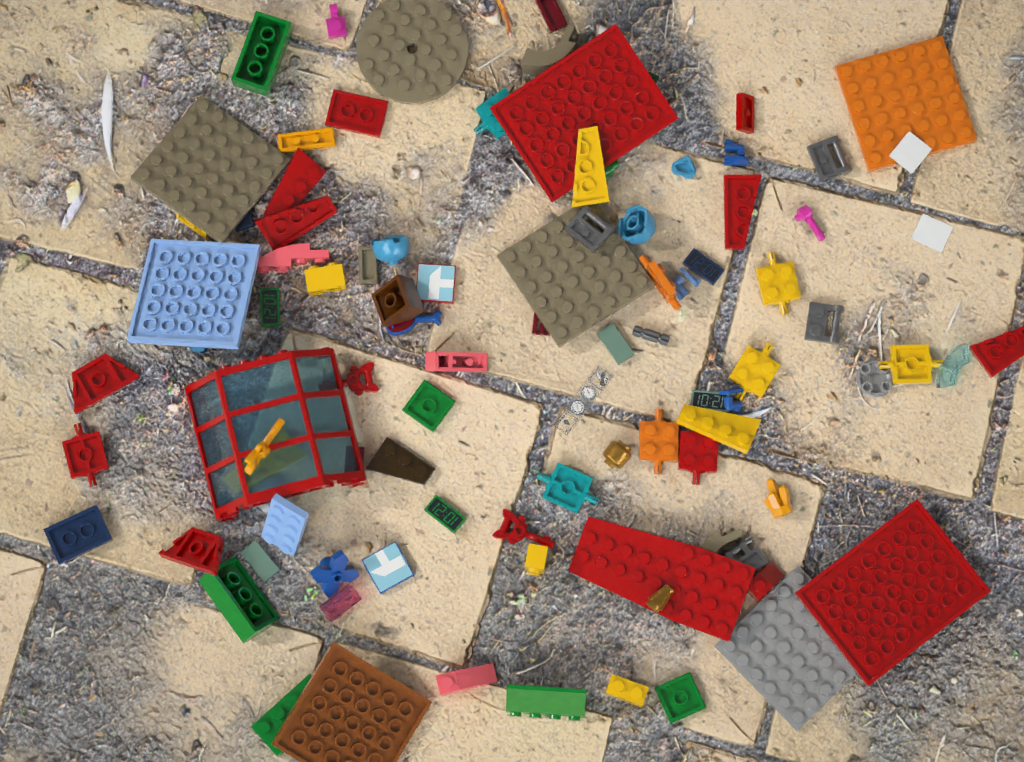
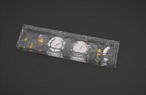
[552,364,614,436]

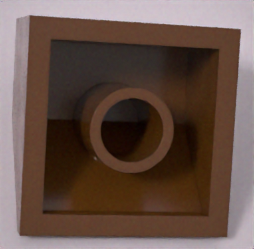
[371,274,424,327]

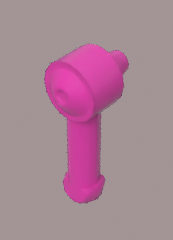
[794,205,825,241]

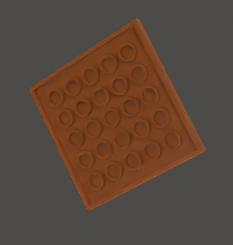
[271,642,432,762]

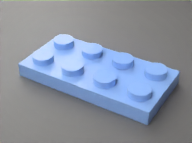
[261,494,309,557]

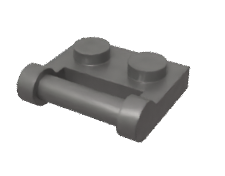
[806,135,852,182]
[565,205,616,253]
[804,302,844,345]

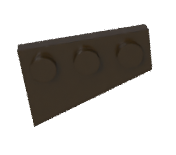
[365,437,435,485]

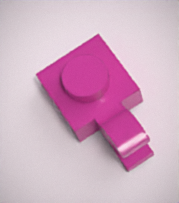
[326,3,347,39]

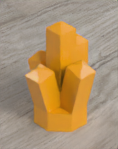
[764,478,793,519]

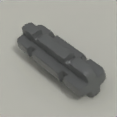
[632,325,670,346]

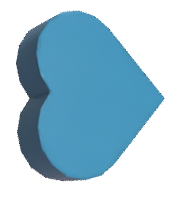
[671,155,696,179]

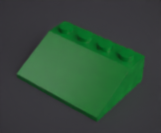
[506,684,587,721]

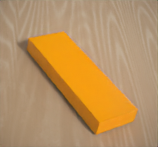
[277,127,336,154]

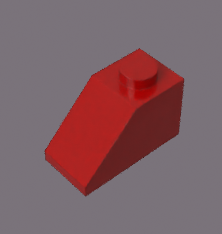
[748,562,785,603]

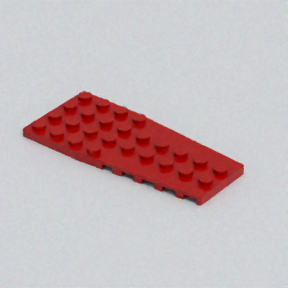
[568,517,756,642]

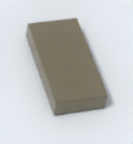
[358,246,378,285]

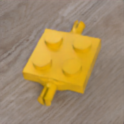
[755,252,801,316]
[728,342,781,401]
[878,344,944,384]

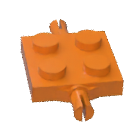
[639,254,682,311]
[639,409,679,475]

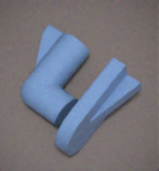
[672,266,701,301]

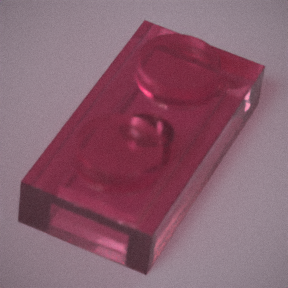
[319,583,361,622]

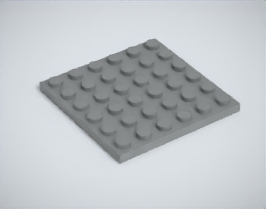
[714,566,856,732]

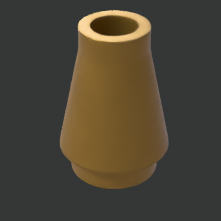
[646,584,674,613]

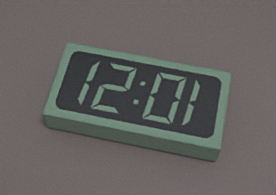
[691,390,730,413]

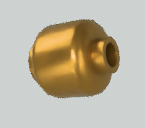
[603,440,631,469]

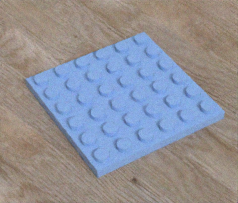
[127,239,261,350]

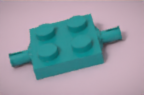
[473,87,510,140]
[536,463,599,514]

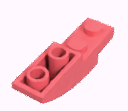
[256,243,330,273]

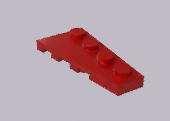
[262,148,326,217]
[723,174,762,250]
[254,195,338,251]
[968,326,1024,378]

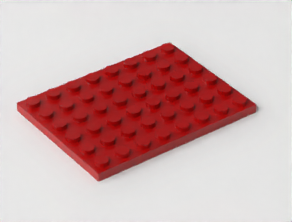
[490,24,679,203]
[795,499,991,687]

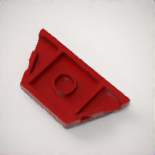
[72,353,140,415]
[158,527,224,576]

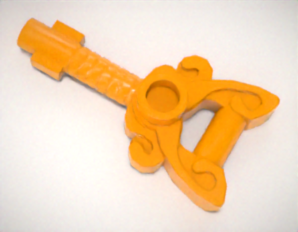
[244,418,285,475]

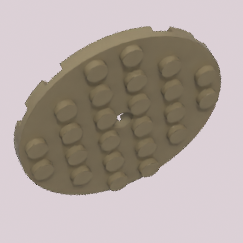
[356,0,469,104]

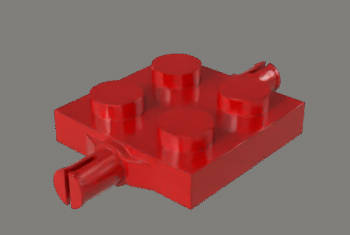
[62,423,110,487]
[677,431,719,485]

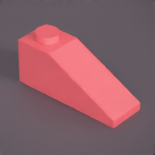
[425,352,487,372]
[436,663,498,697]

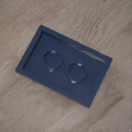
[43,505,113,565]

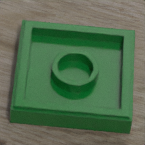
[402,379,456,433]
[654,672,706,724]

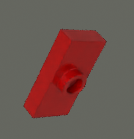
[736,93,754,134]

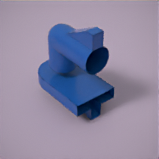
[724,139,749,166]
[719,384,744,413]

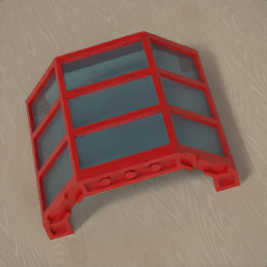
[184,347,368,523]

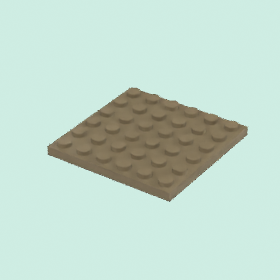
[131,95,291,243]
[497,204,655,348]

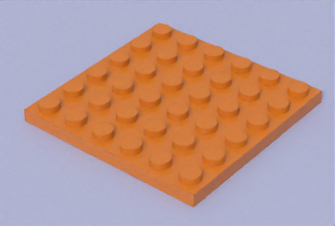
[834,36,977,172]

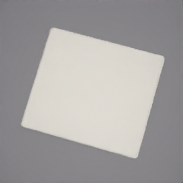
[889,131,932,173]
[911,214,953,252]

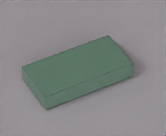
[597,323,634,366]
[241,540,280,582]

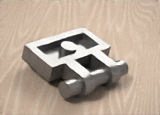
[722,536,768,572]

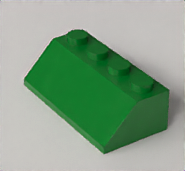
[199,556,280,643]

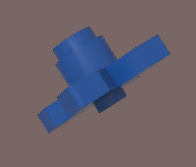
[310,550,359,598]

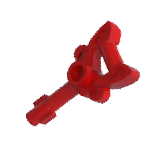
[317,362,379,396]
[492,509,555,549]

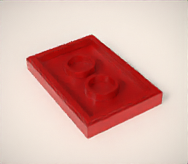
[325,89,389,138]

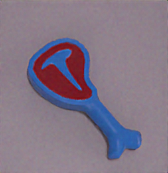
[386,310,442,336]

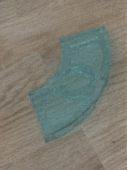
[936,343,970,388]

